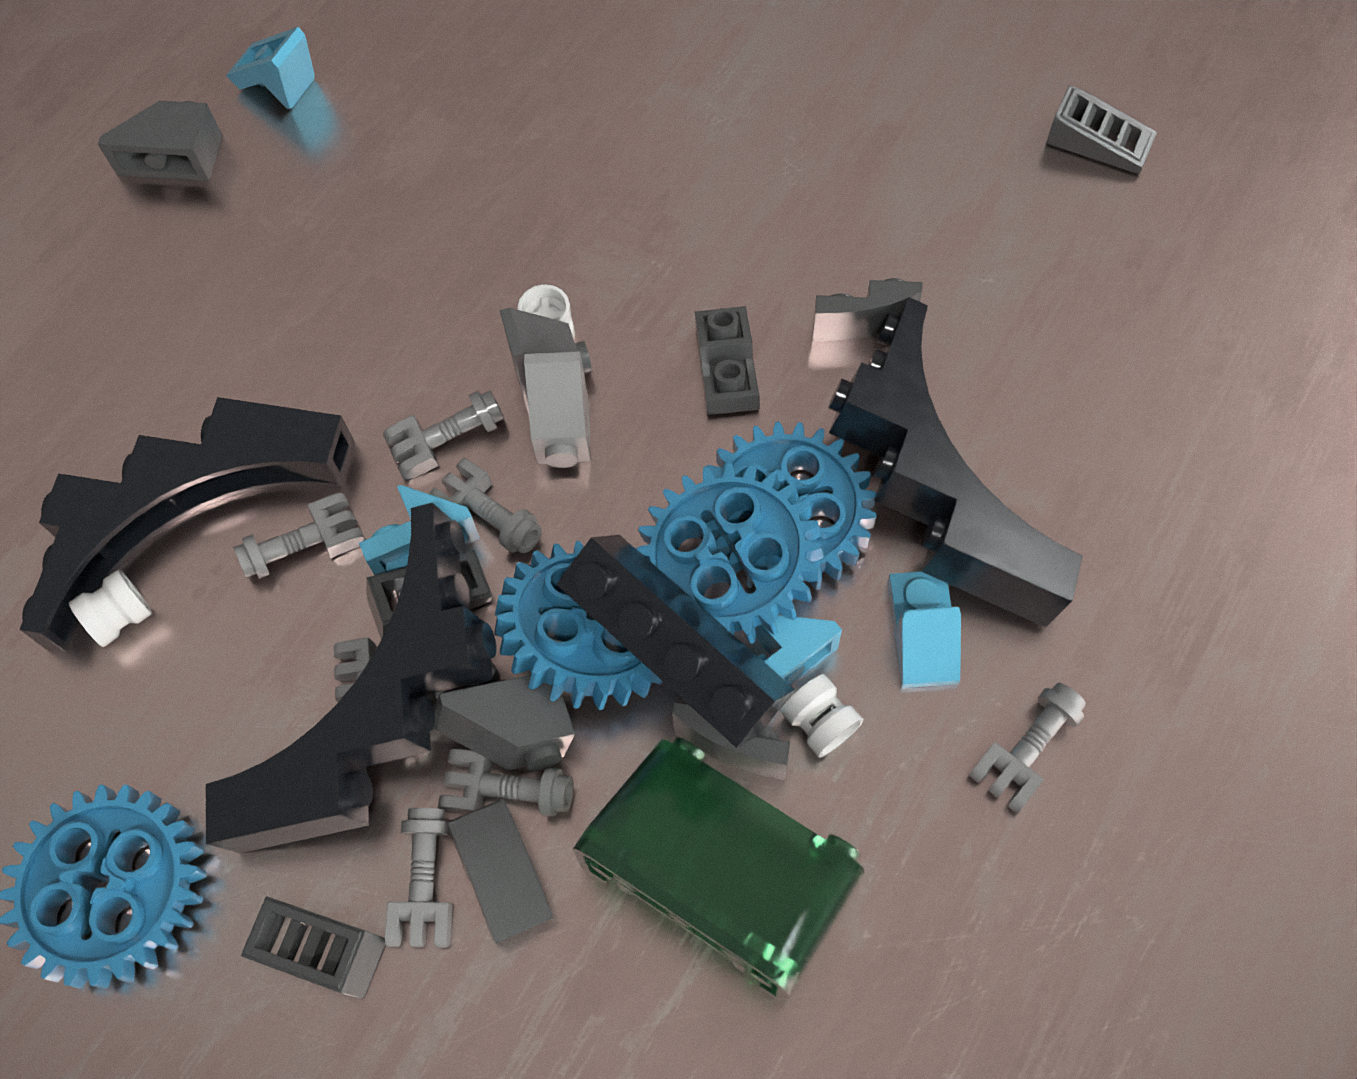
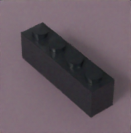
[556,534,795,748]

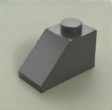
[98,101,223,181]
[499,308,592,410]
[434,675,575,771]

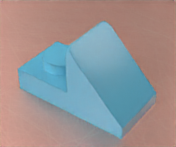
[226,27,315,109]
[359,485,480,575]
[887,572,961,688]
[755,615,842,686]

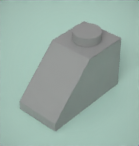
[524,351,591,468]

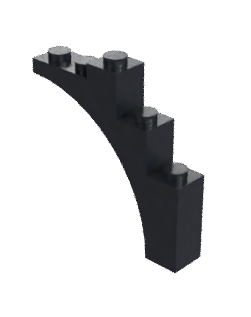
[828,297,1083,627]
[19,397,354,652]
[206,503,497,853]

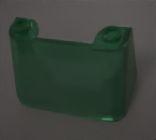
[572,737,865,1005]

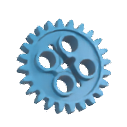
[702,422,877,590]
[635,463,824,644]
[494,541,663,710]
[0,785,207,989]

